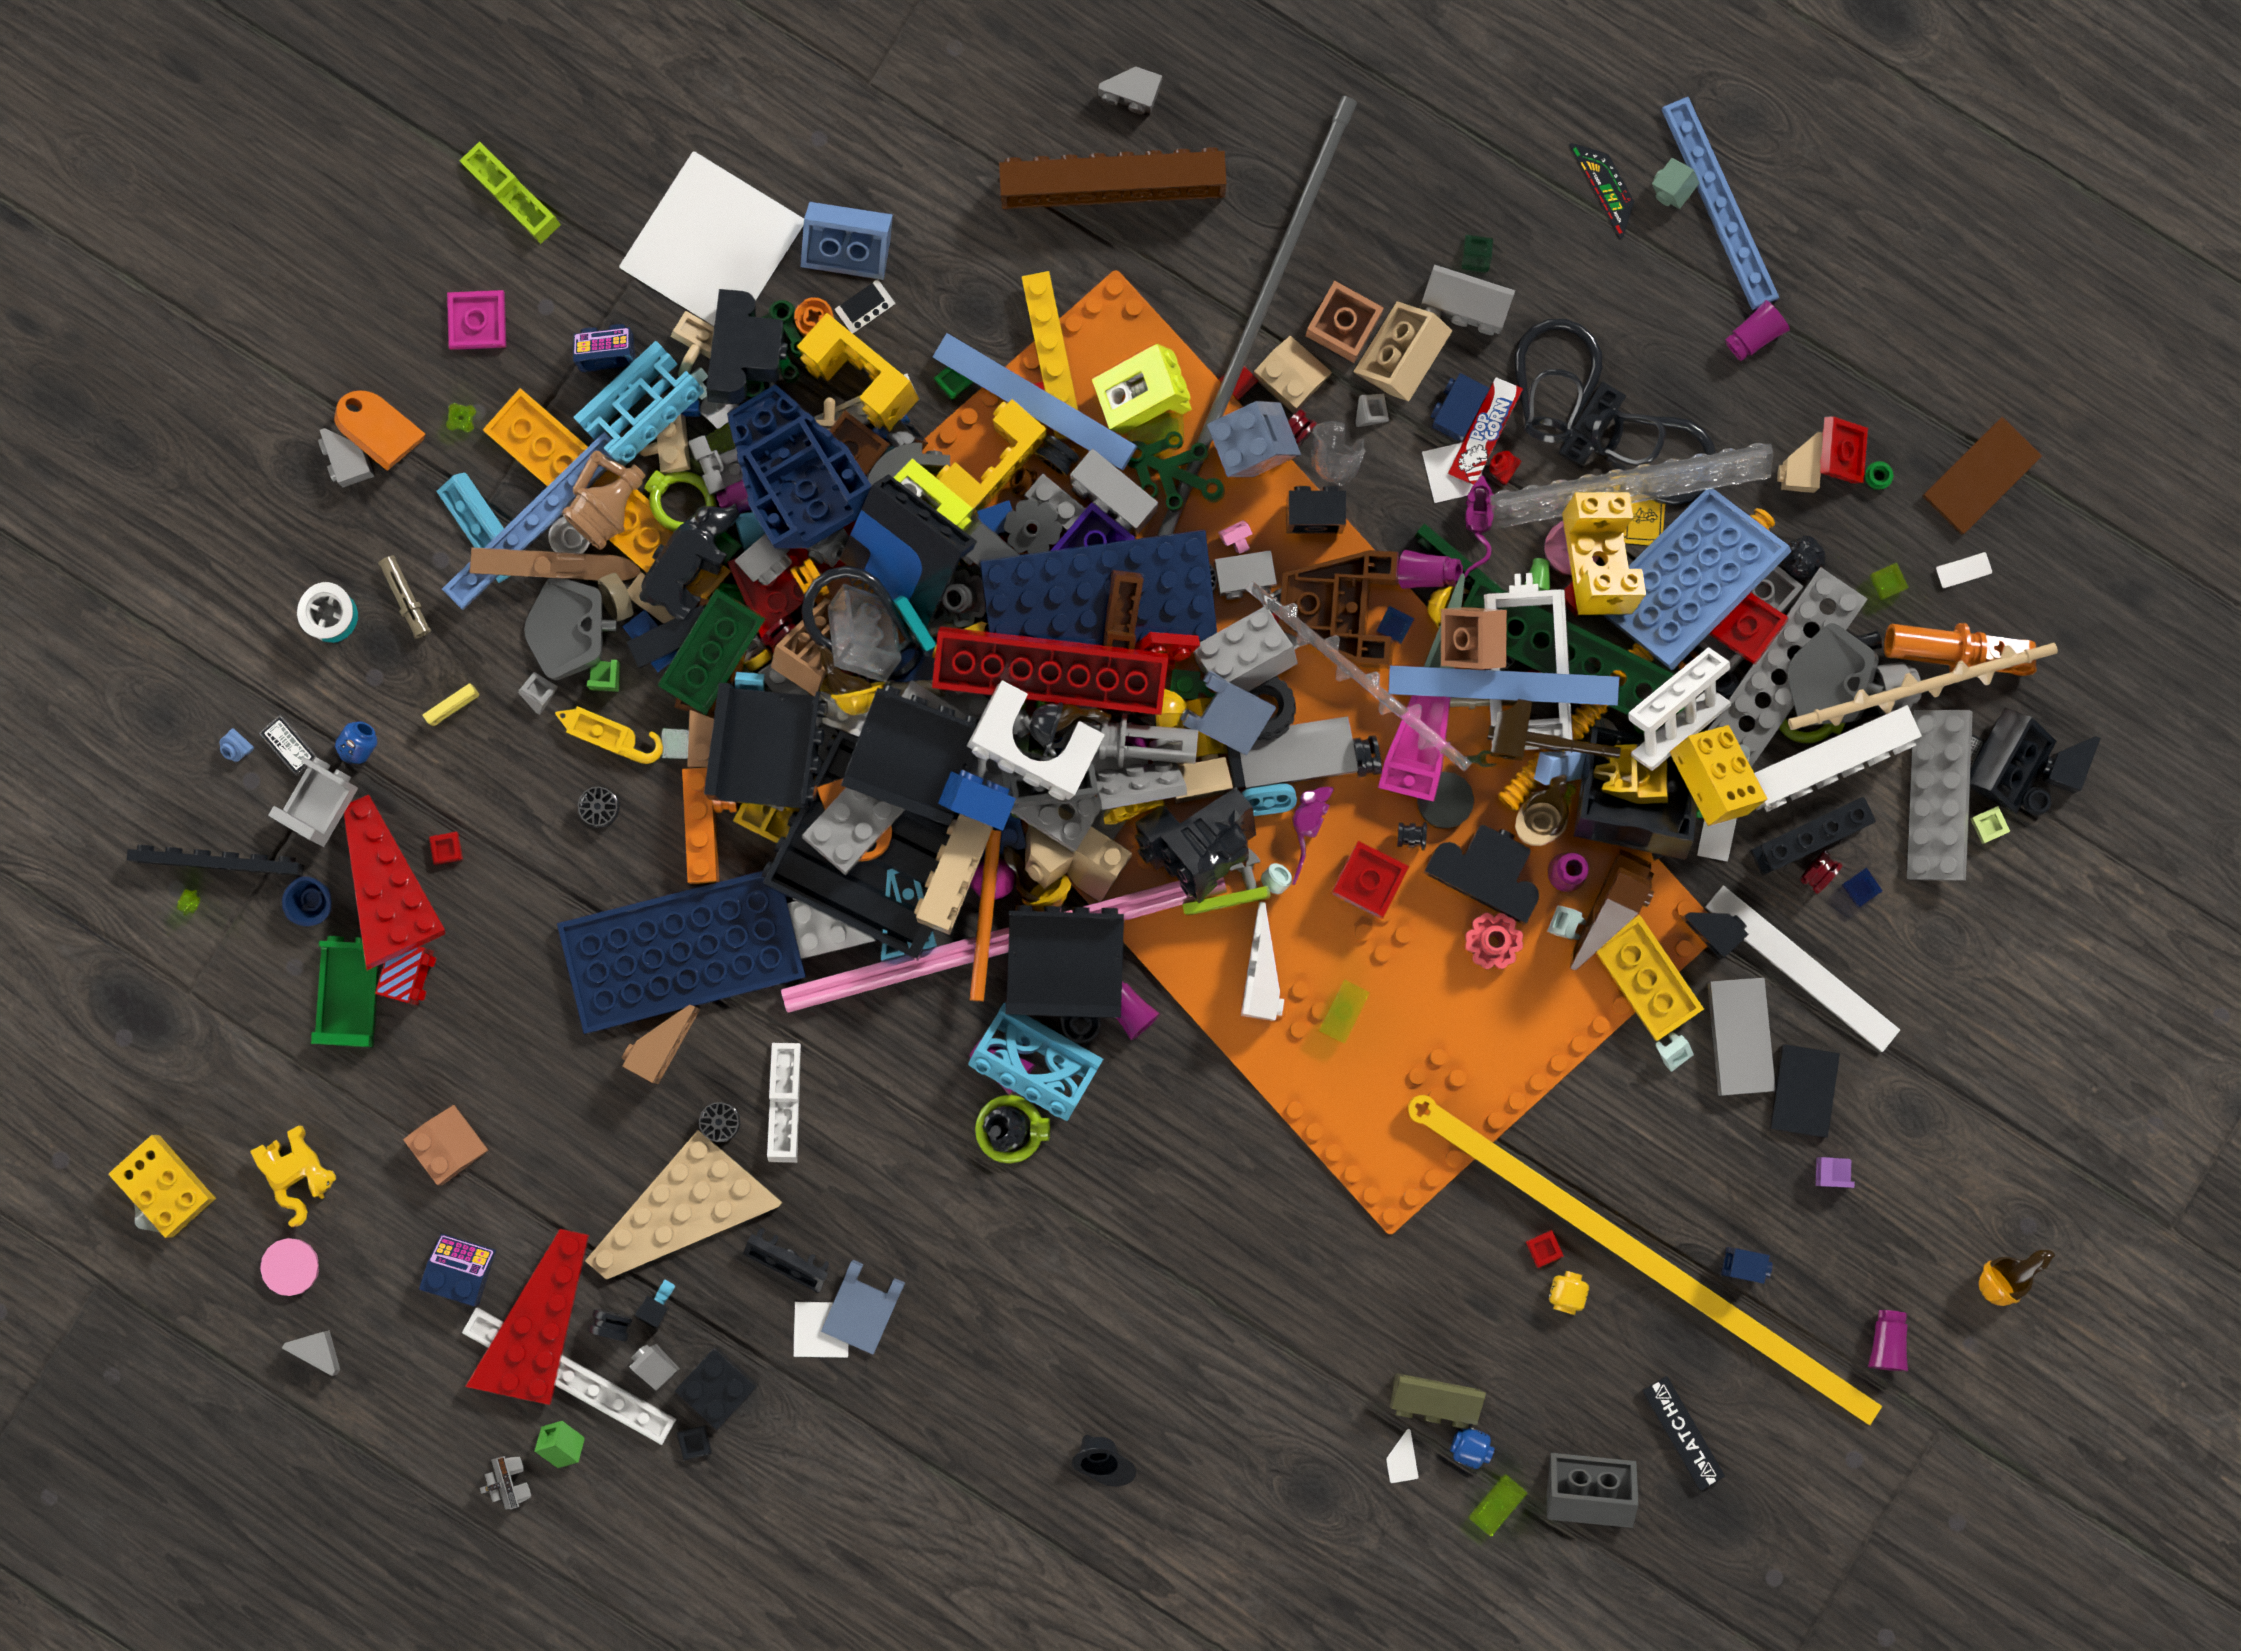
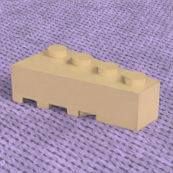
[914,814,993,935]

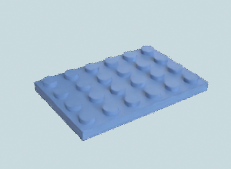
[1603,486,1791,670]

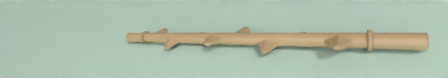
[1788,643,2058,730]

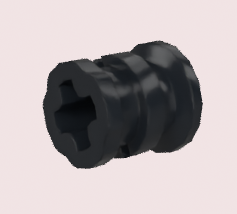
[1397,822,1427,851]

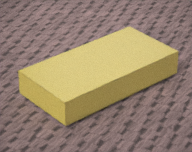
[423,683,480,726]

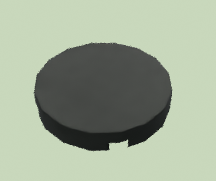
[1417,772,1474,829]

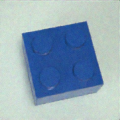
[938,769,1016,831]

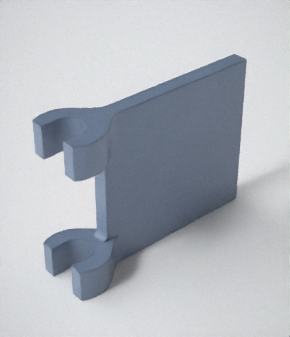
[1180,670,1276,756]
[821,1260,905,1354]

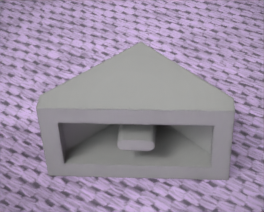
[282,1330,340,1376]

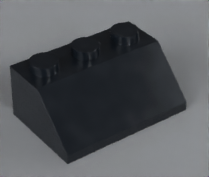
[1970,708,2057,814]

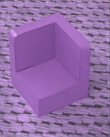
[1815,1157,1855,1188]

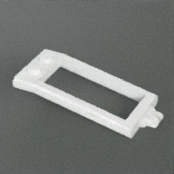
[1484,573,1572,750]

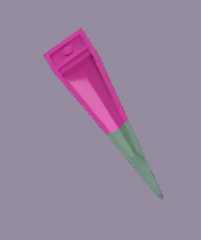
[1378,574,1465,801]

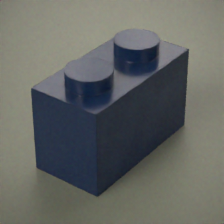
[1430,373,1490,442]
[1721,1247,1772,1284]

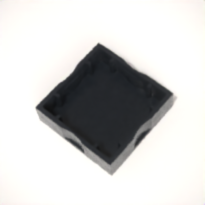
[1573,726,1697,860]

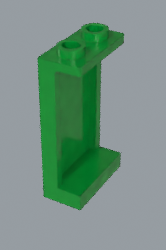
[311,936,379,1047]

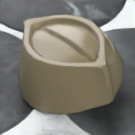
[598,573,633,622]

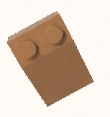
[622,1005,701,1084]

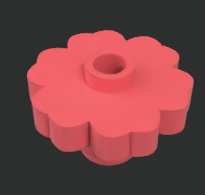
[1465,913,1523,969]

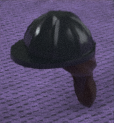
[1029,702,1112,758]

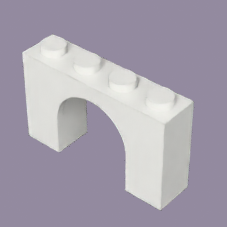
[967,680,1104,800]

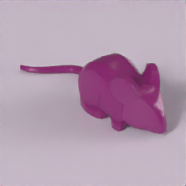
[1464,476,1495,578]
[1292,787,1334,885]

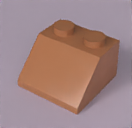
[403,1105,489,1185]

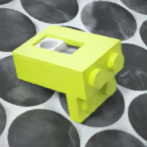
[1092,344,1192,434]
[893,459,973,531]

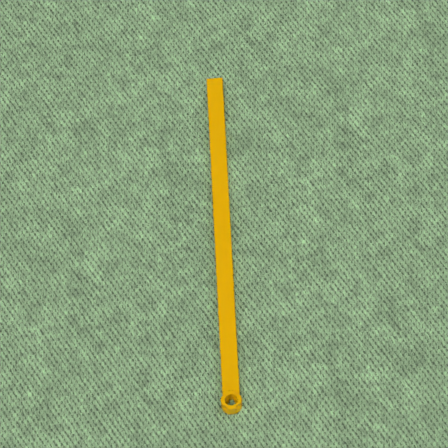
[1407,1095,1882,1425]

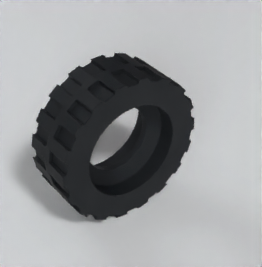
[1248,676,1296,740]

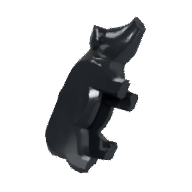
[639,503,740,620]

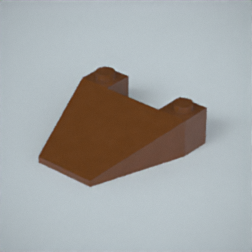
[1279,550,1400,669]
[1570,849,1654,971]

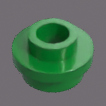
[1865,461,1893,490]

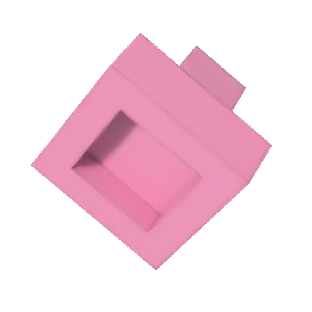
[1218,520,1252,554]

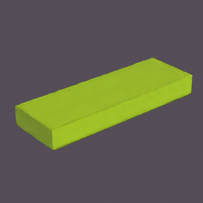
[1182,886,1271,915]

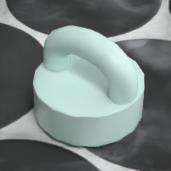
[1261,863,1292,894]

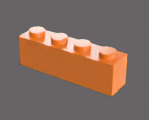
[682,768,719,885]

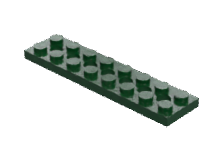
[1463,577,1675,715]

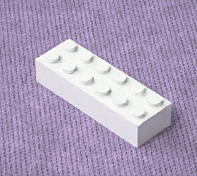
[1754,705,1922,812]

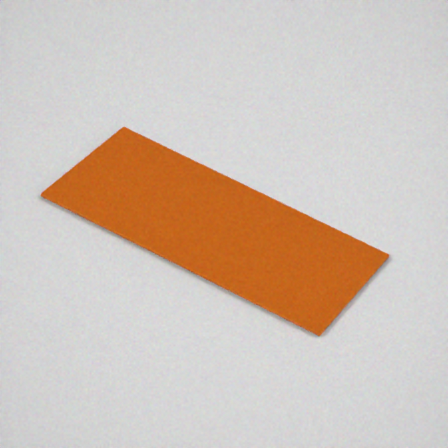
[815,270,1708,1234]

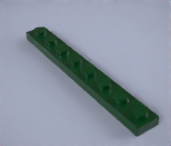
[1415,523,1597,674]

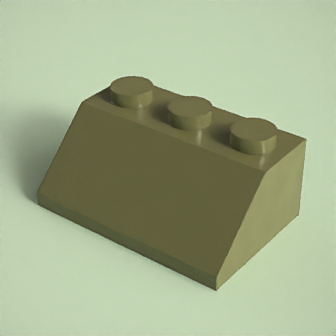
[1390,1373,1486,1429]

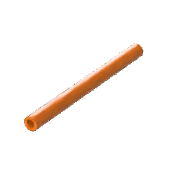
[970,830,1001,1002]

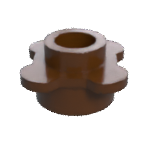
[1010,468,1037,496]

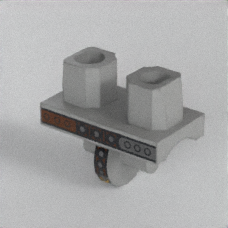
[480,1456,531,1510]

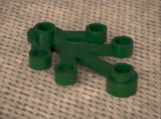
[746,300,803,400]
[1127,431,1225,512]

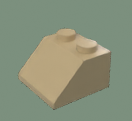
[1253,336,1332,414]
[1174,754,1233,804]

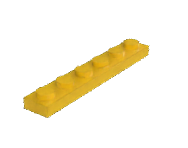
[1022,271,1078,441]

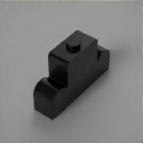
[706,289,788,404]
[1423,825,1539,925]

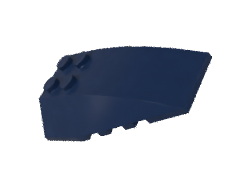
[727,385,872,548]

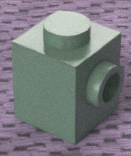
[1652,158,1699,209]

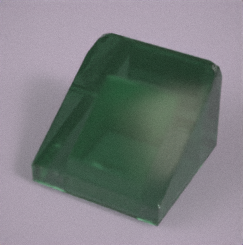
[1461,235,1493,272]
[662,728,689,759]

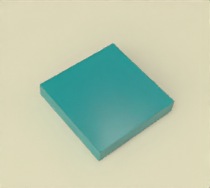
[893,595,936,651]

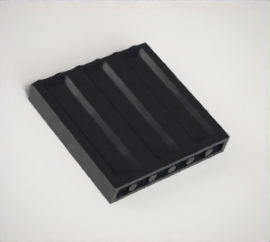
[761,730,960,961]

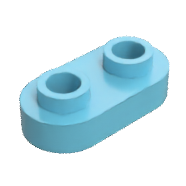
[1241,783,1297,816]

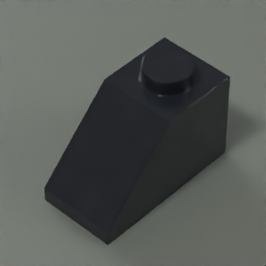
[2042,736,2101,793]
[1681,912,1749,959]

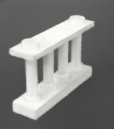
[1628,647,1731,771]

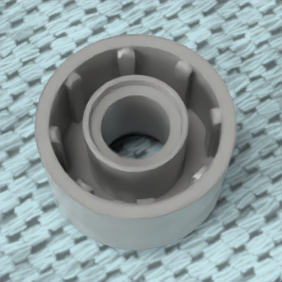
[735,533,792,586]
[1872,662,1922,714]

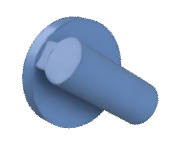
[219,728,254,761]

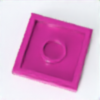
[447,290,506,350]

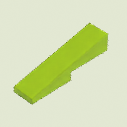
[459,141,561,244]

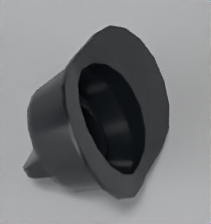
[1072,1435,1136,1487]

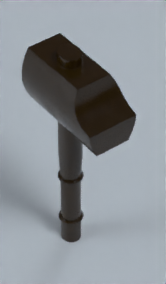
[1487,699,1621,761]

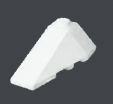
[1241,902,1284,1021]

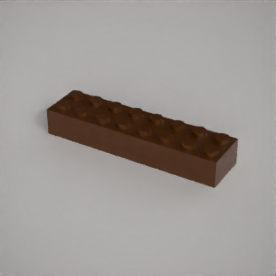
[999,147,1227,209]

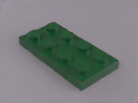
[658,588,766,715]

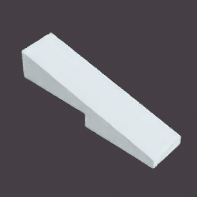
[767,1043,801,1163]

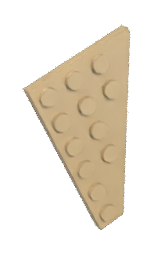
[585,1130,783,1280]

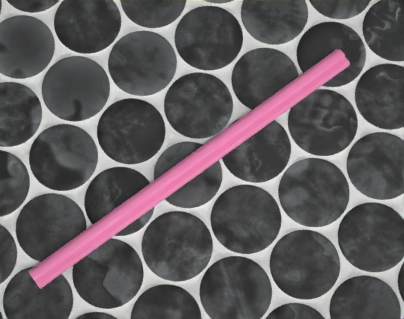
[781,877,1227,1013]

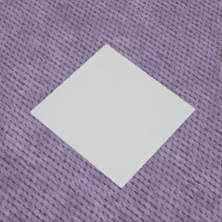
[619,152,804,326]

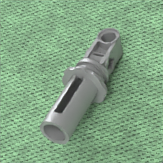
[1051,713,1198,768]

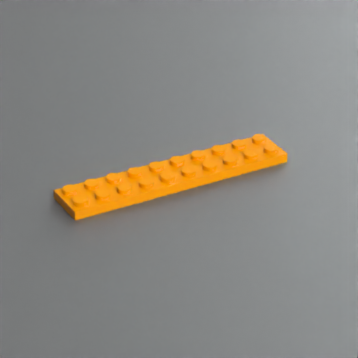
[483,388,732,608]

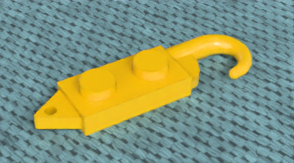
[555,706,663,764]

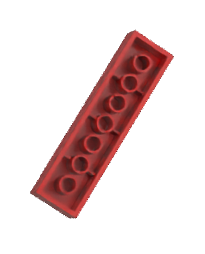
[932,626,1168,715]

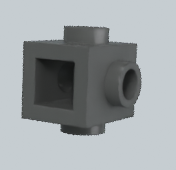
[806,528,850,567]

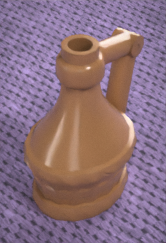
[562,451,646,550]

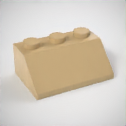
[1354,301,1452,401]

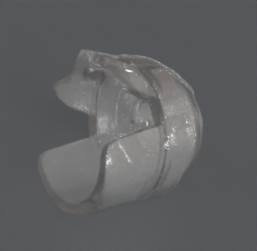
[1310,421,1365,486]

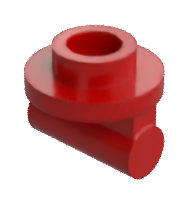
[1490,451,1522,485]

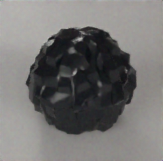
[1781,535,1826,581]
[982,1106,1027,1152]

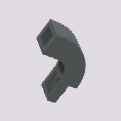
[868,443,950,485]

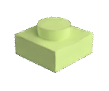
[1970,806,2010,844]

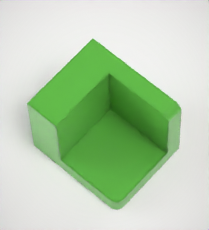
[587,660,621,692]
[535,1421,584,1468]

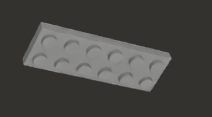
[1907,710,1973,881]

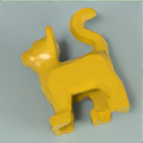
[250,1126,336,1227]

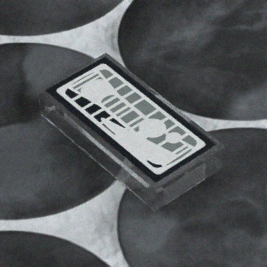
[259,715,319,776]

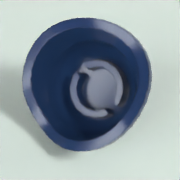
[282,877,331,926]

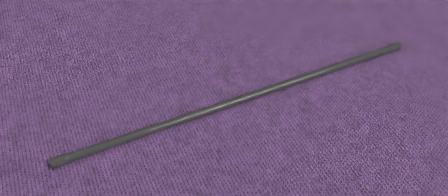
[1092,96,1357,724]

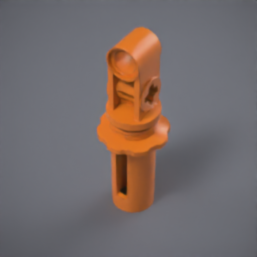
[1884,623,2037,676]

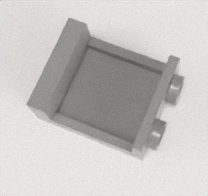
[268,757,358,847]

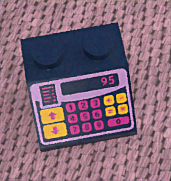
[573,324,636,372]
[419,1233,496,1306]

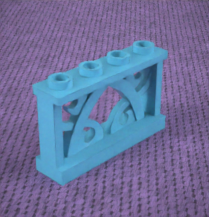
[968,1003,1103,1121]

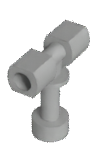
[689,435,738,495]

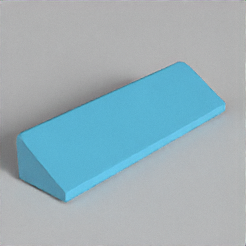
[437,473,511,583]

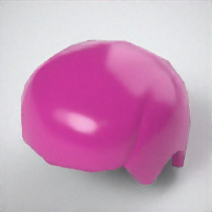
[971,858,1016,900]

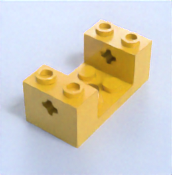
[797,313,919,432]
[936,399,1047,517]
[1562,492,1646,615]

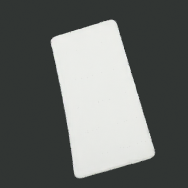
[1936,552,1992,588]

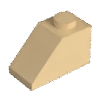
[1777,432,1823,493]
[1025,825,1074,889]

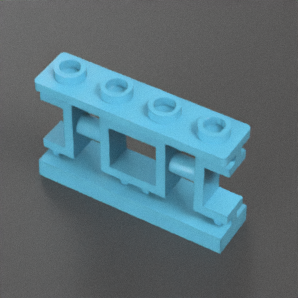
[574,341,704,466]

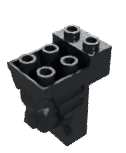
[1135,787,1256,903]

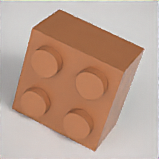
[1305,281,1384,363]
[1441,607,1507,669]

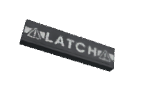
[1642,1376,1725,1491]

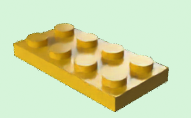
[1596,915,1704,1041]

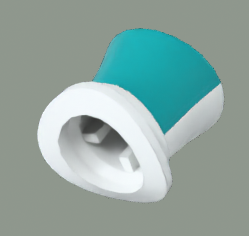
[297,582,358,642]

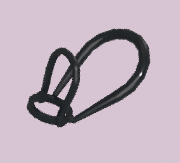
[1514,319,1603,443]
[1591,408,1718,506]
[801,566,923,681]

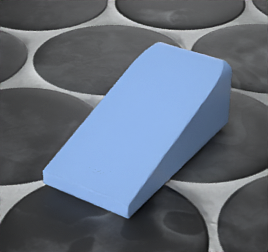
[1534,751,1586,785]

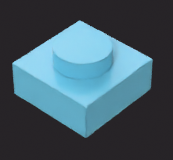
[735,672,765,691]

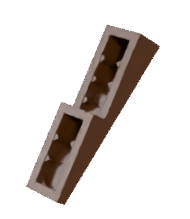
[1103,570,1144,649]

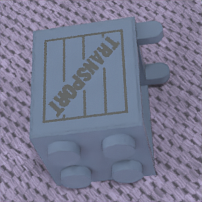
[1207,401,1301,477]

